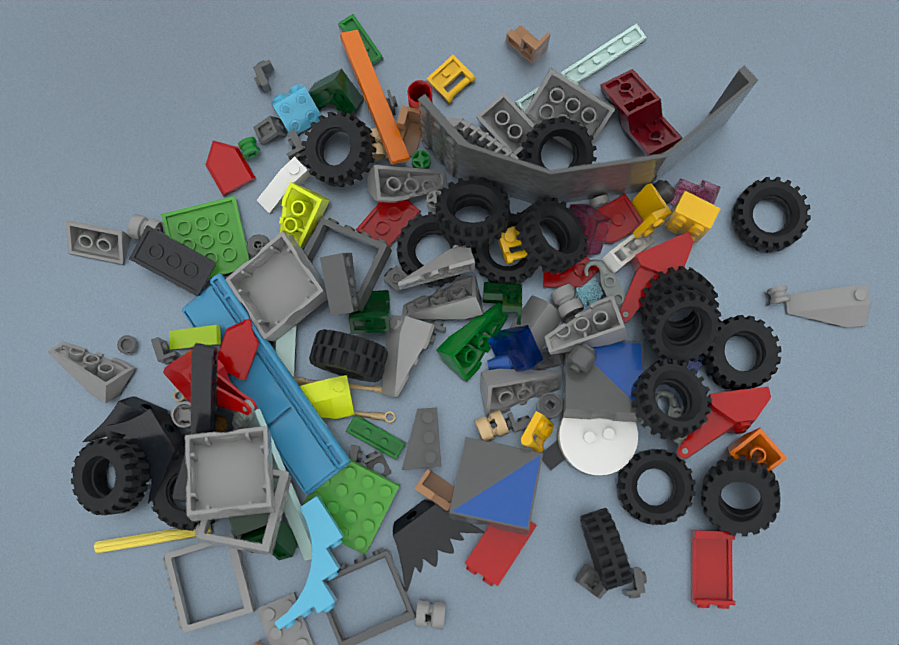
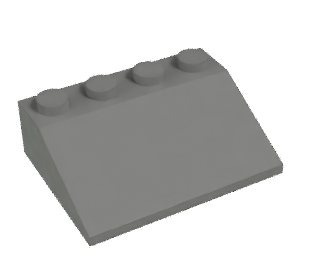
[524,67,615,150]

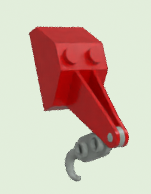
[584,232,694,323]
[163,349,257,431]
[655,386,771,460]

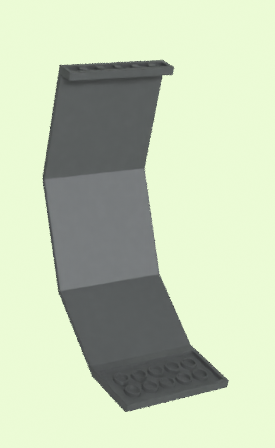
[418,65,758,204]

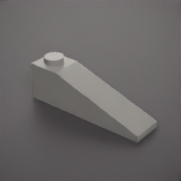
[367,165,447,203]
[398,243,475,290]
[403,274,483,320]
[785,285,870,328]
[545,295,628,355]
[382,315,434,397]
[48,342,134,403]
[480,369,562,416]

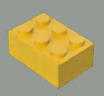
[664,191,721,242]

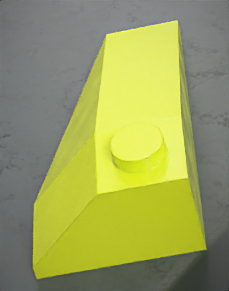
[279,182,330,250]
[300,375,355,419]

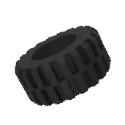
[701,315,782,391]
[309,329,388,382]
[71,438,150,516]
[701,455,781,537]

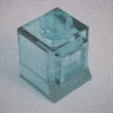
[575,279,604,306]

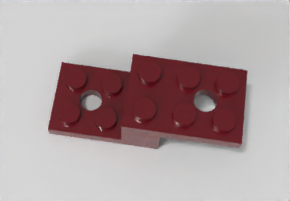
[600,69,683,156]

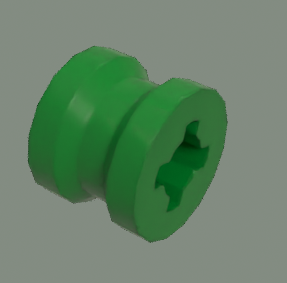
[238,137,261,159]
[412,150,431,169]

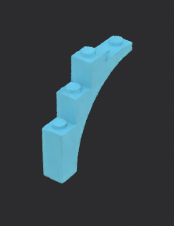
[275,496,345,630]

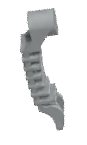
[445,116,518,159]

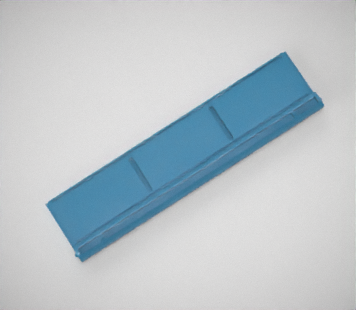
[182,274,351,495]

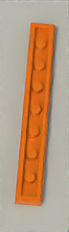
[340,30,410,165]

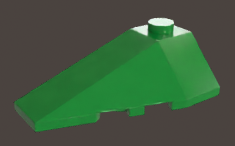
[436,302,508,382]

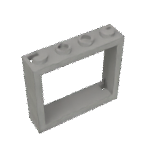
[195,469,292,556]
[163,533,257,633]

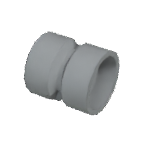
[127,214,163,240]
[550,284,584,320]
[171,402,191,429]
[415,600,446,629]

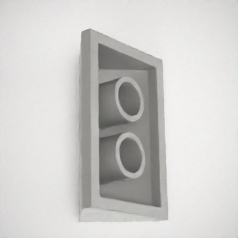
[476,92,534,156]
[66,220,131,264]
[500,295,562,363]

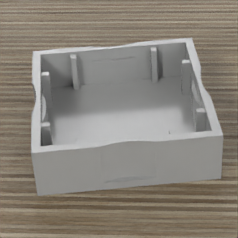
[225,231,327,342]
[185,426,275,521]

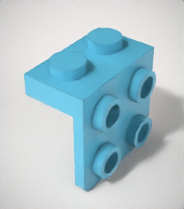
[271,84,321,135]

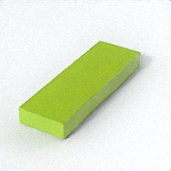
[169,325,221,350]

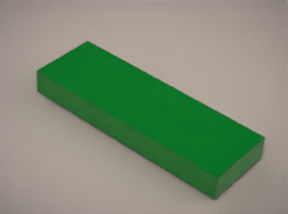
[338,14,384,66]
[345,414,406,460]

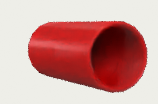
[407,80,433,109]

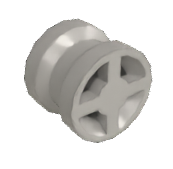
[426,190,441,212]
[767,285,790,305]

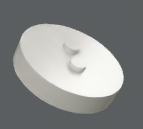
[558,417,638,475]

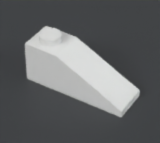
[257,157,310,214]
[601,234,655,274]

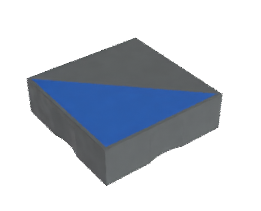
[563,340,644,423]
[449,437,543,535]

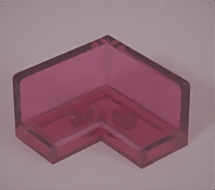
[670,178,721,205]
[569,204,612,255]

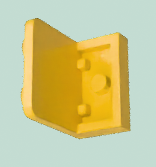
[631,183,672,239]

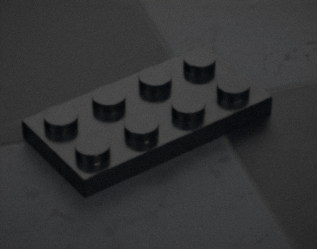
[129,225,217,296]

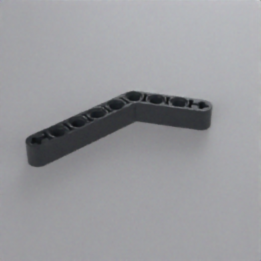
[173,343,218,503]

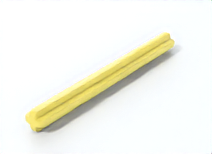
[94,524,212,553]

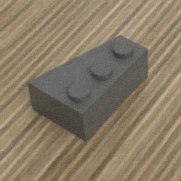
[320,253,360,316]
[402,407,441,470]

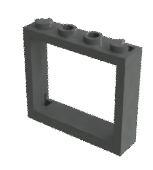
[304,218,392,312]
[325,548,416,645]

